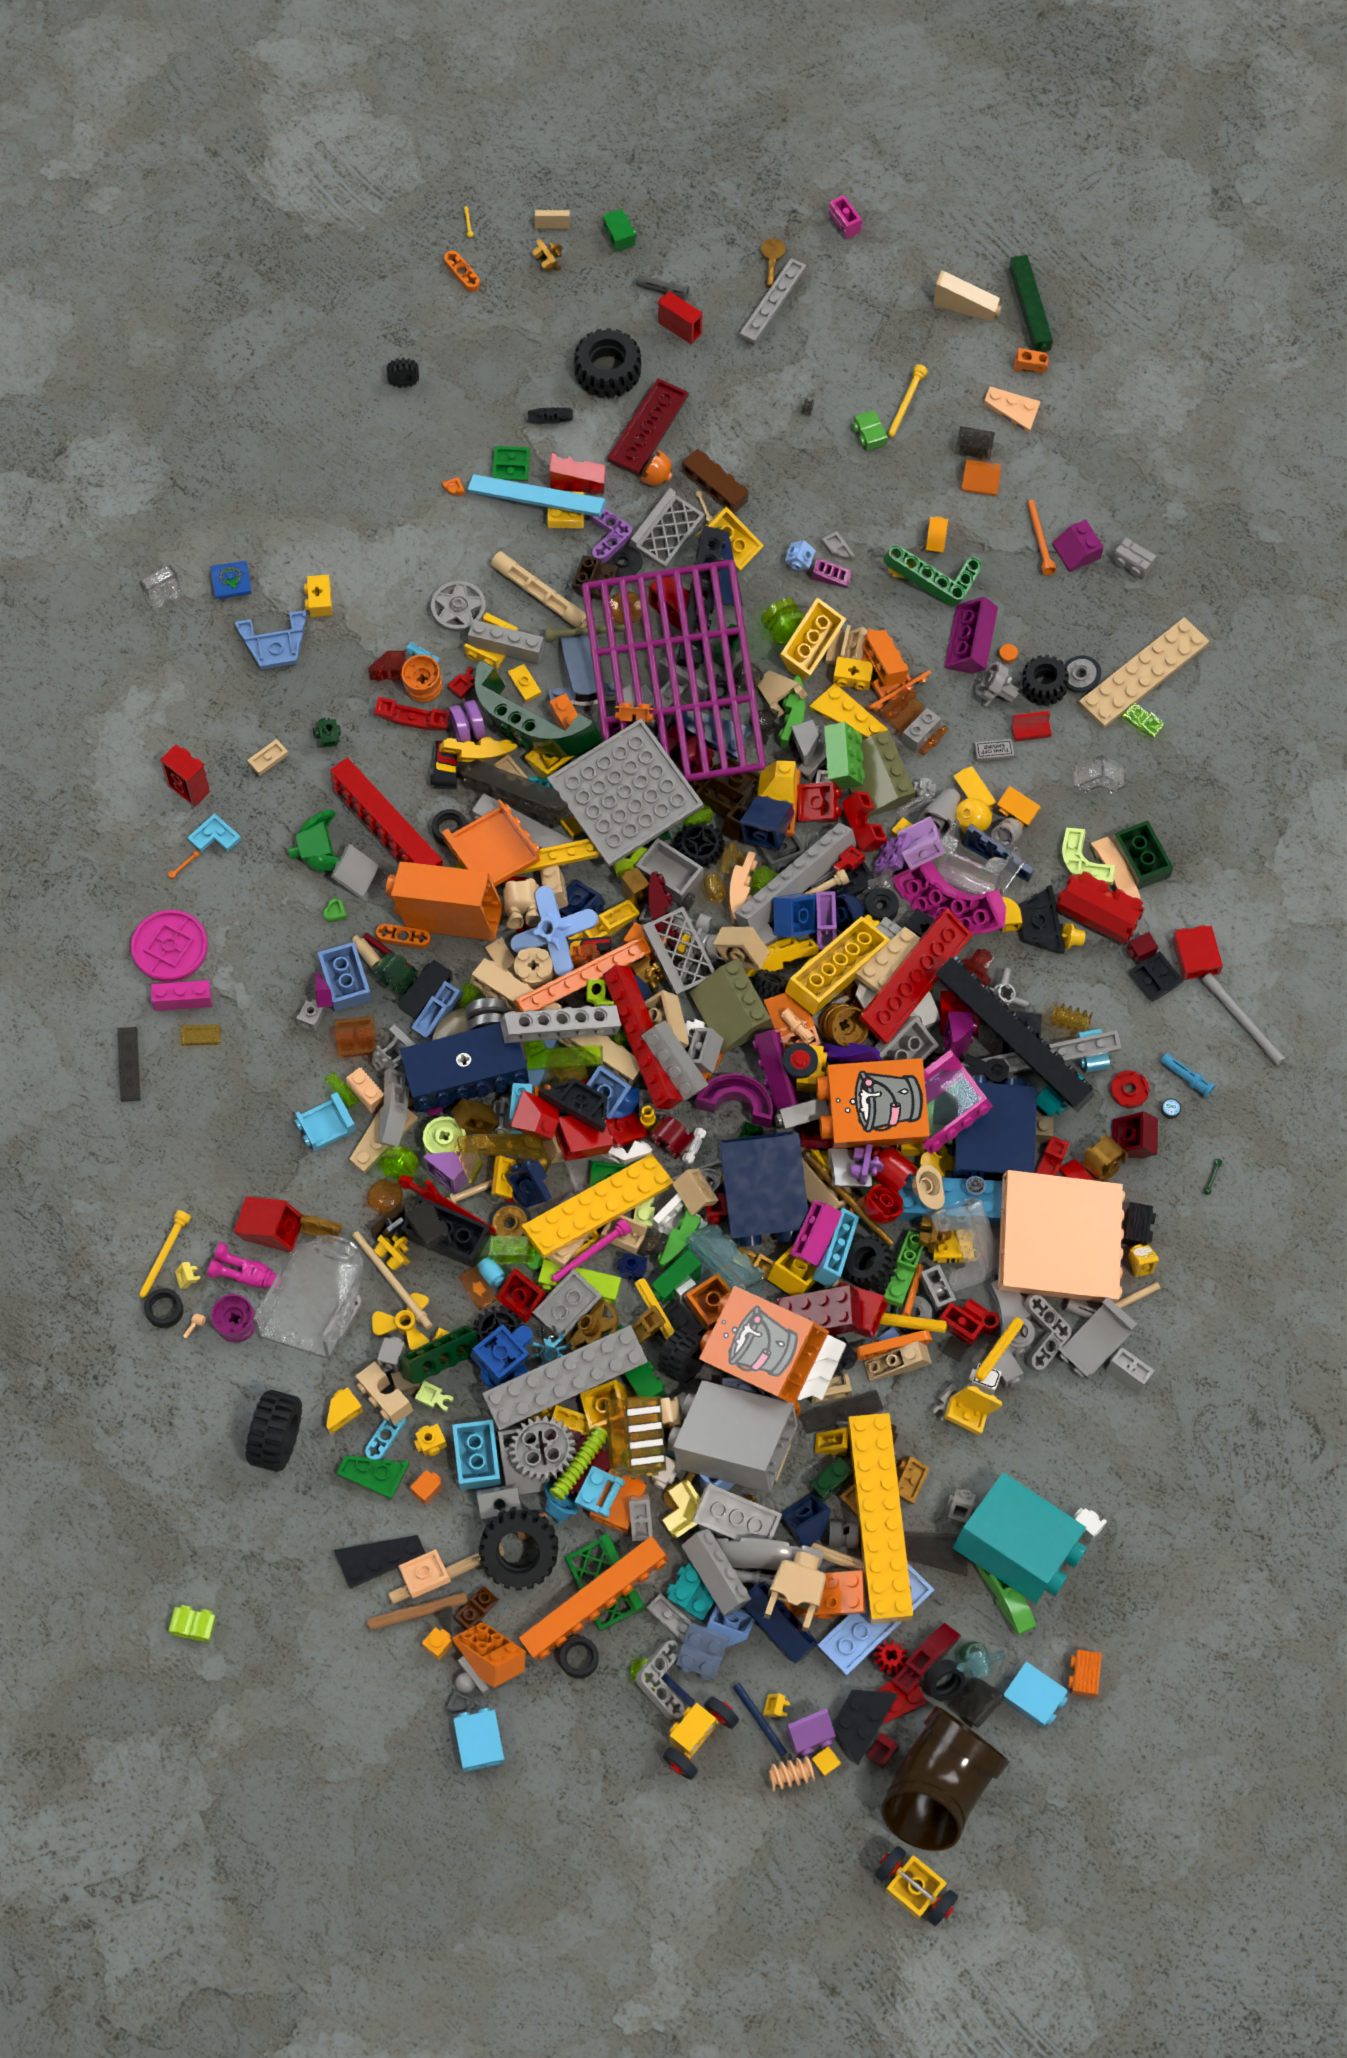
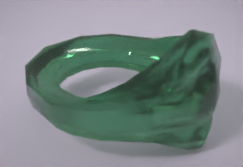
[959,1642,990,1670]

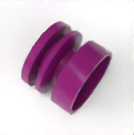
[211,1294,258,1343]

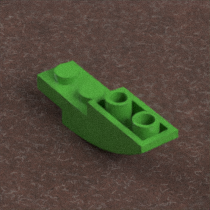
[778,675,805,749]
[657,1205,701,1271]
[884,1231,924,1308]
[975,1564,1036,1636]

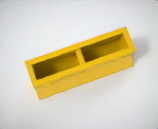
[954,766,997,810]

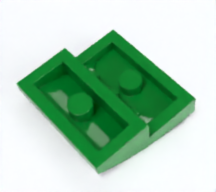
[492,446,530,481]

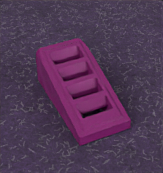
[812,558,852,588]
[314,973,333,1008]

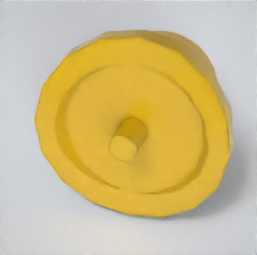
[1061,923,1086,950]

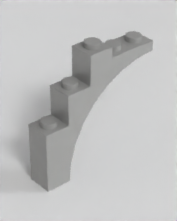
[963,1280,1032,1389]

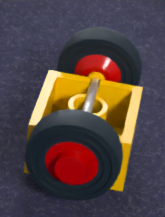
[783,1043,827,1093]
[663,1696,739,1780]
[875,1846,959,1926]

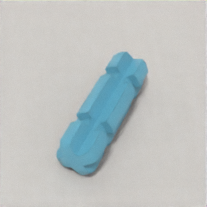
[406,642,439,664]

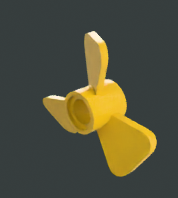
[372,1293,430,1351]

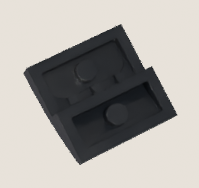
[1129,951,1184,1002]
[654,1300,705,1345]

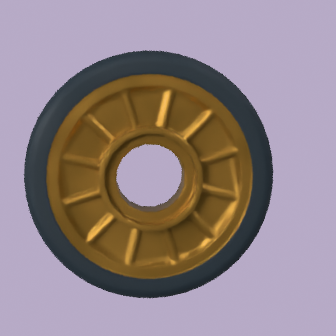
[489,1202,531,1245]

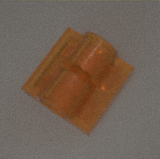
[335,1016,377,1058]

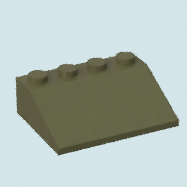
[849,730,916,817]
[689,958,774,1054]

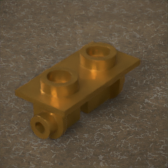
[299,1214,343,1242]

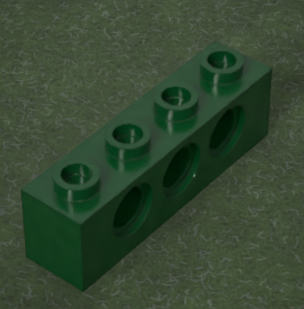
[398,1325,479,1384]

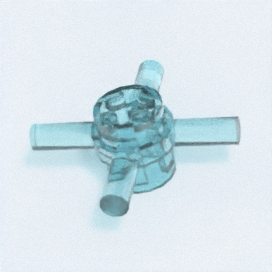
[957,1649,1005,1679]

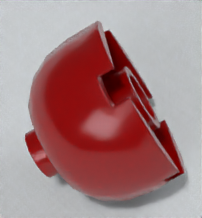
[863,1184,904,1224]

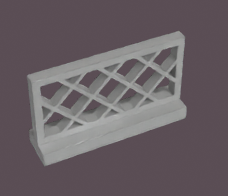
[629,488,705,568]
[641,907,715,995]

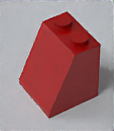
[234,1196,304,1253]

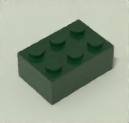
[1112,820,1173,889]

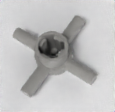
[981,968,1029,1008]

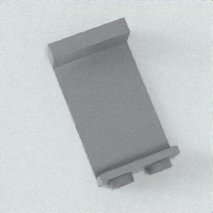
[1058,1297,1139,1378]

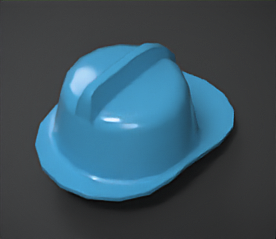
[544,1480,579,1524]

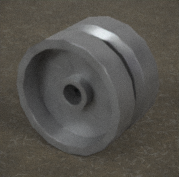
[465,998,508,1031]

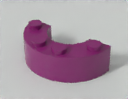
[696,1073,773,1128]

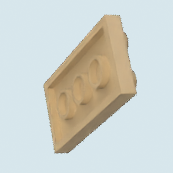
[856,927,920,993]

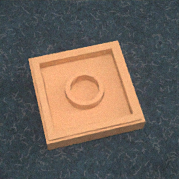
[398,1549,451,1598]

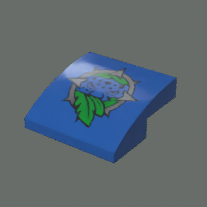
[211,560,252,599]

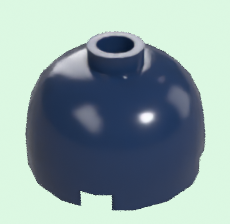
[835,893,864,932]

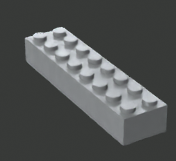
[483,1325,648,1431]

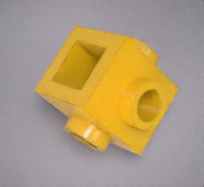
[414,1424,447,1457]

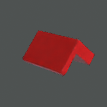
[1011,711,1052,742]

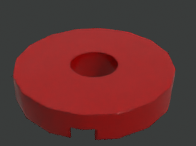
[1110,1070,1149,1108]

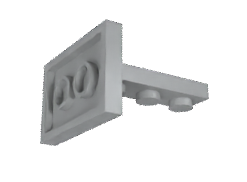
[646,657,708,727]

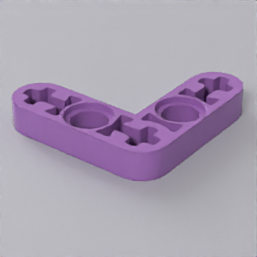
[589,508,632,563]

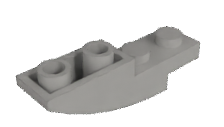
[380,1068,409,1148]

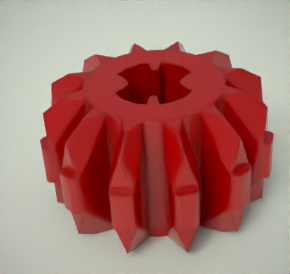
[873,1639,908,1676]

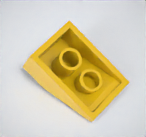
[696,507,764,571]
[767,1243,817,1296]

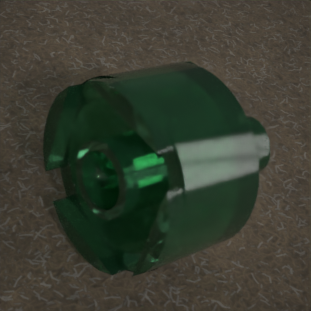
[372,951,418,996]

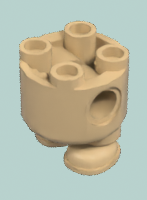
[503,878,541,929]

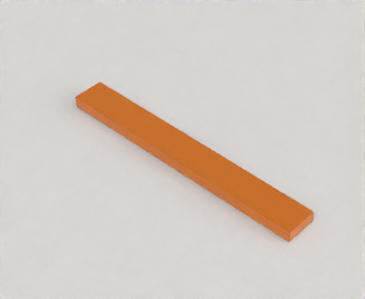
[514,935,653,1012]

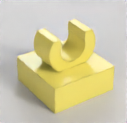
[175,1262,200,1289]

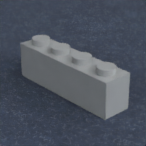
[468,620,544,664]
[641,1021,709,1100]
[681,1529,751,1616]

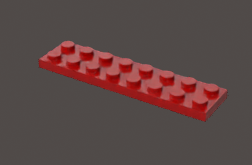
[858,908,973,1044]

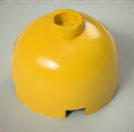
[955,798,992,834]

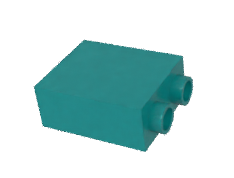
[953,1472,1087,1604]

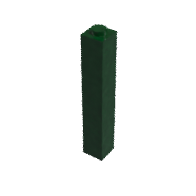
[1009,254,1053,353]

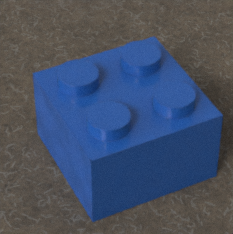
[773,893,817,937]

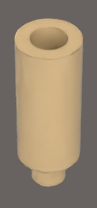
[352,935,383,970]

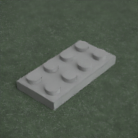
[691,1483,782,1541]

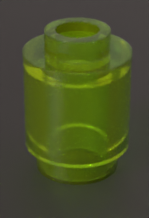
[685,805,714,825]

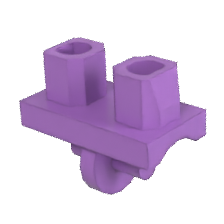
[850,1144,884,1185]

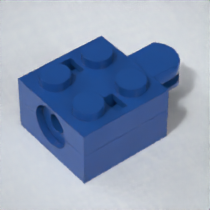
[470,1324,533,1386]

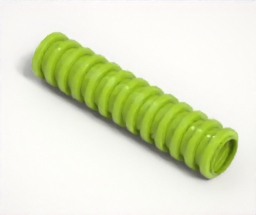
[549,1426,610,1501]

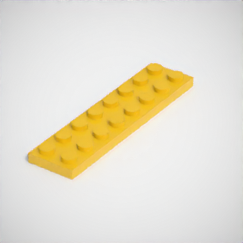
[521,1153,674,1259]

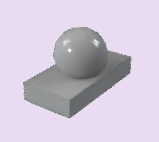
[455,1656,490,1697]

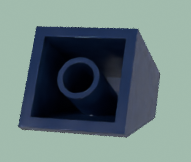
[740,795,794,851]

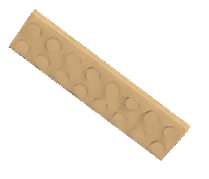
[1078,617,1210,729]

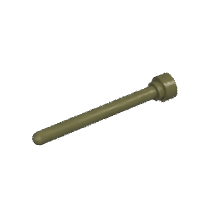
[545,624,633,642]

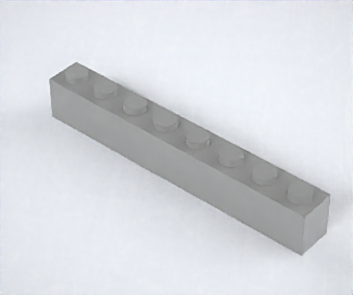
[734,823,857,932]

